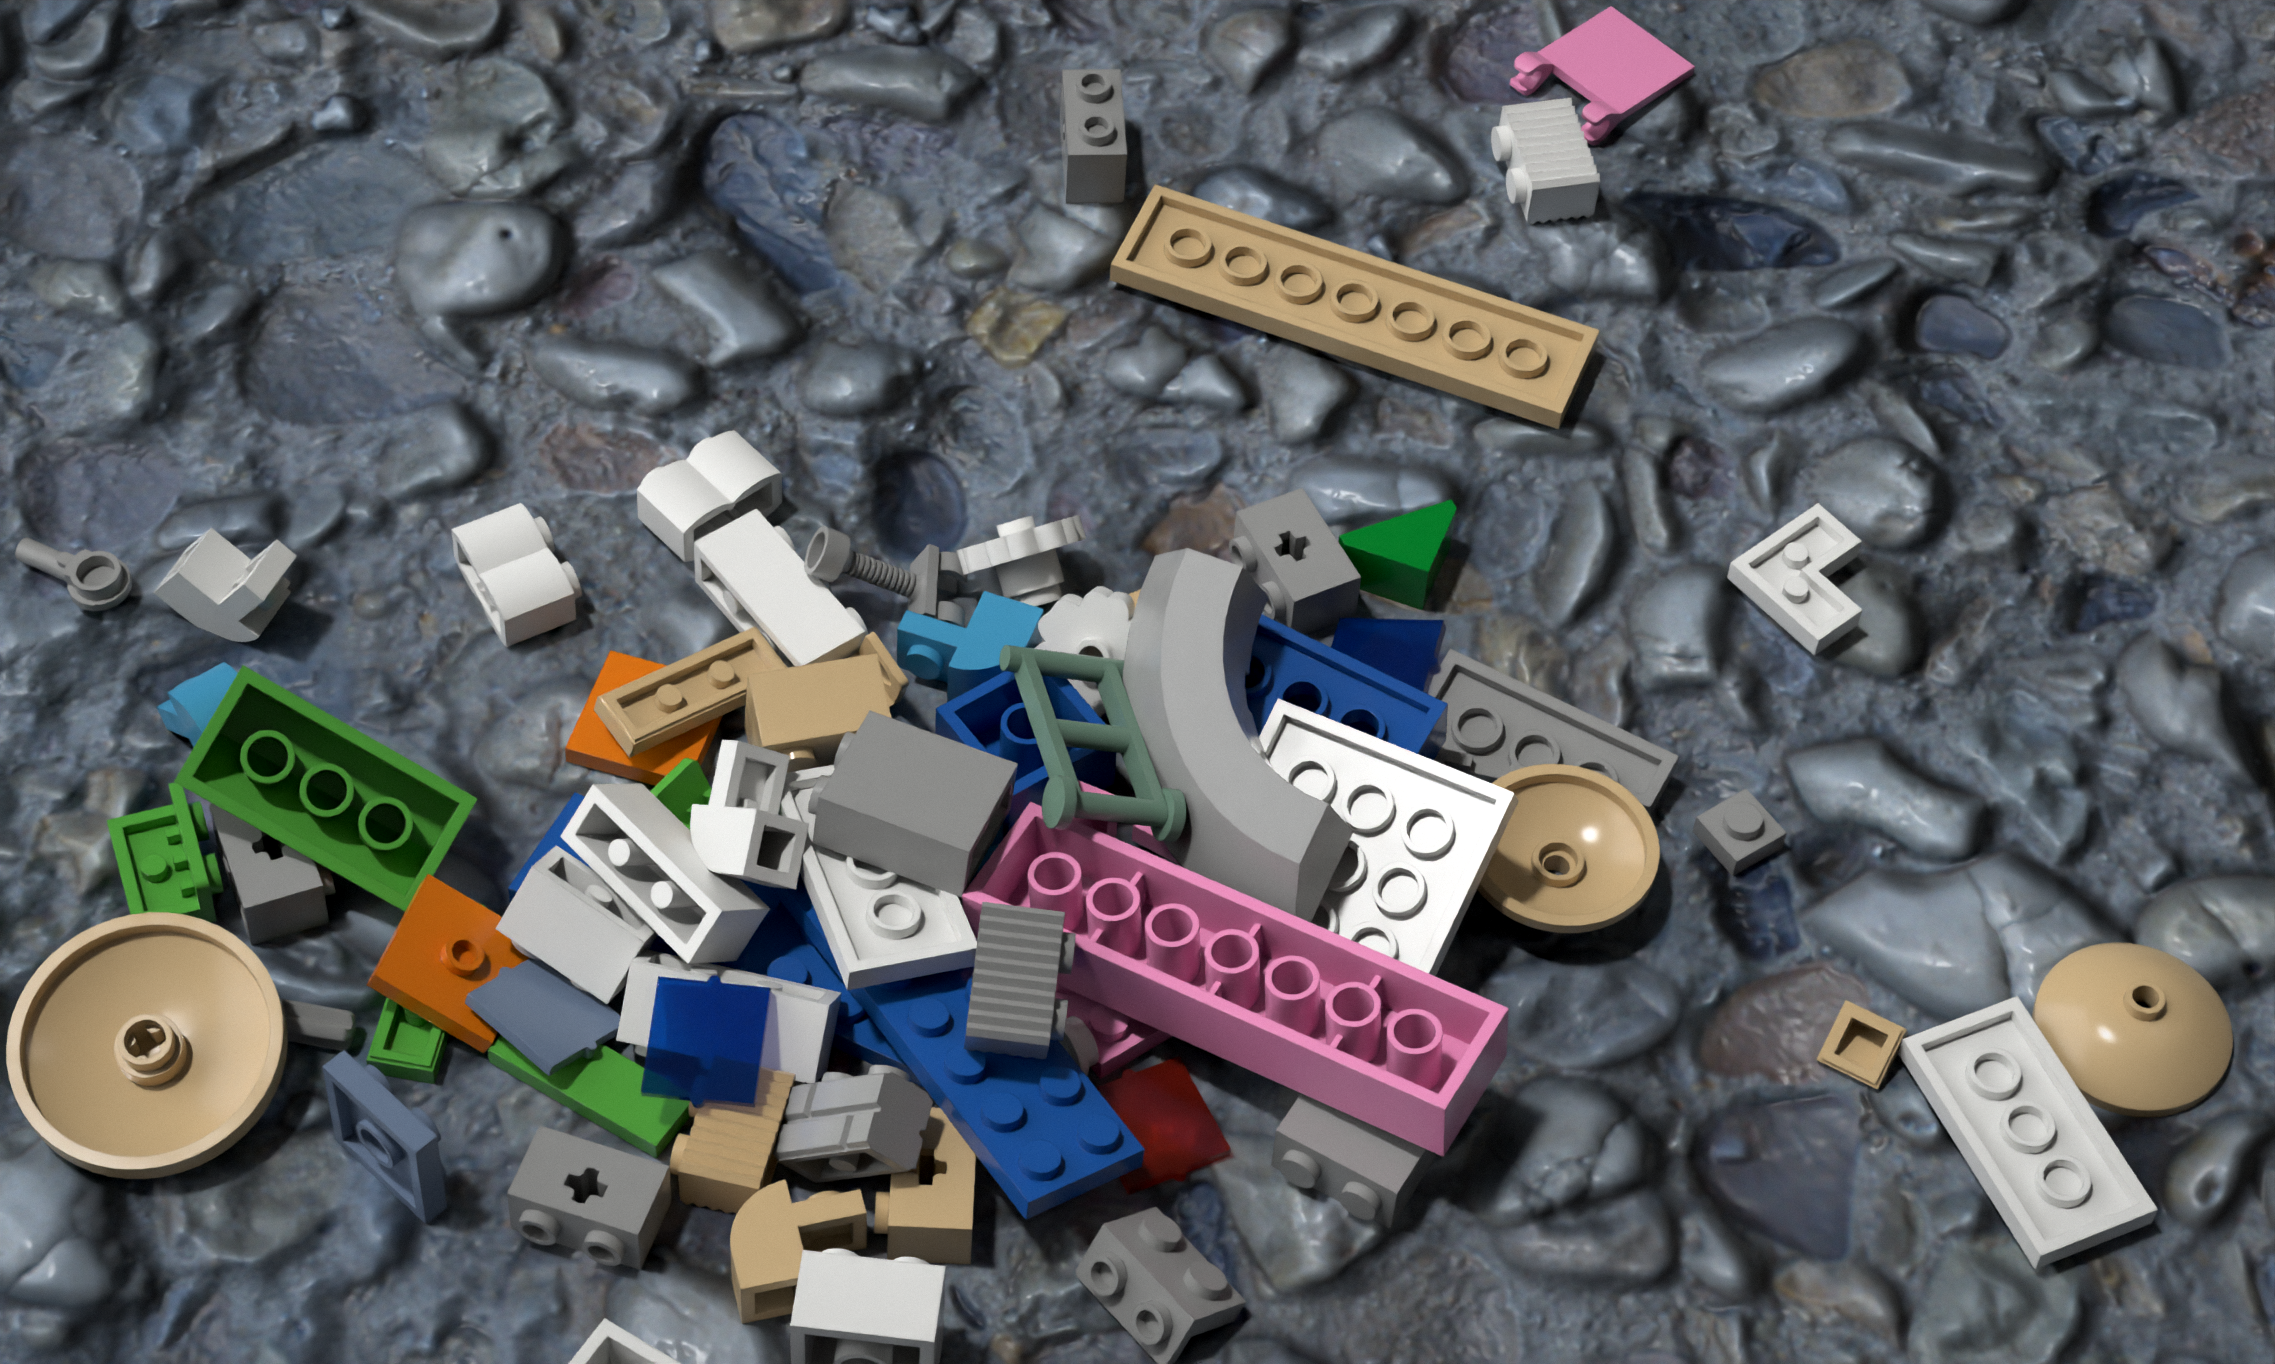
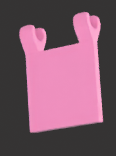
[1509,6,1695,146]

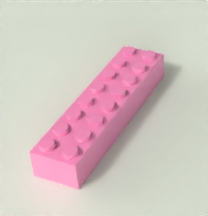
[962,802,1509,1157]

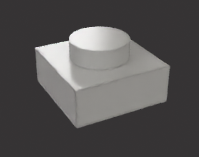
[1692,789,1787,876]

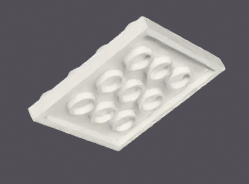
[1259,698,1518,976]

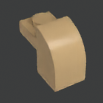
[730,1180,867,1324]

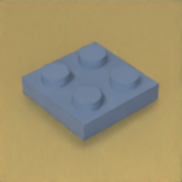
[322,1050,447,1224]

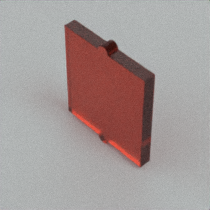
[1096,1056,1231,1195]

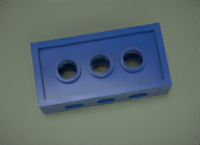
[1245,614,1448,760]

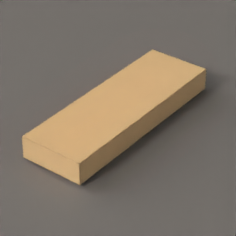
[594,626,787,758]

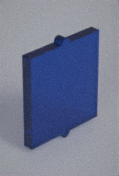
[1331,618,1446,694]
[641,975,772,1108]

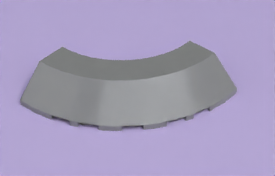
[1123,548,1354,922]

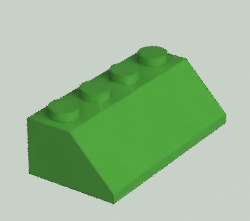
[174,665,478,912]

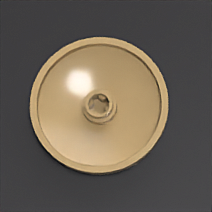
[6,912,288,1179]

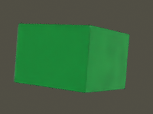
[1338,499,1457,610]

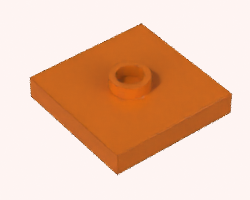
[565,650,723,786]
[366,874,529,1053]

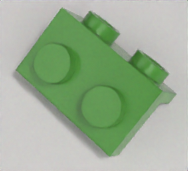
[107,782,224,922]

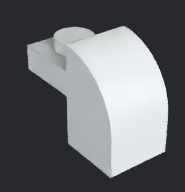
[154,528,297,642]
[690,740,809,889]

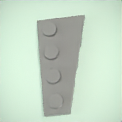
[1425,649,1679,815]

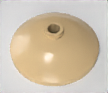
[1477,764,1660,933]
[2032,942,2233,1118]

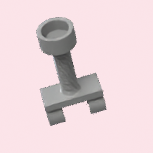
[804,526,967,628]

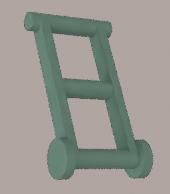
[999,645,1186,842]

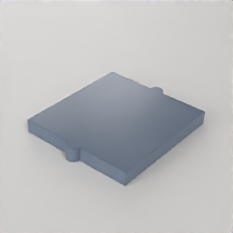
[465,958,620,1076]

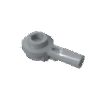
[15,537,132,611]

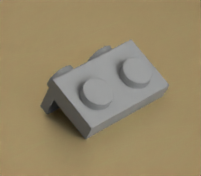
[1076,1207,1246,1364]

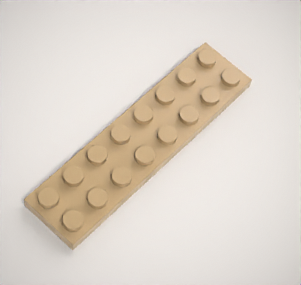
[1110,184,1600,429]

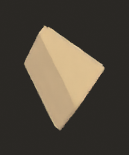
[1816,1000,1908,1090]

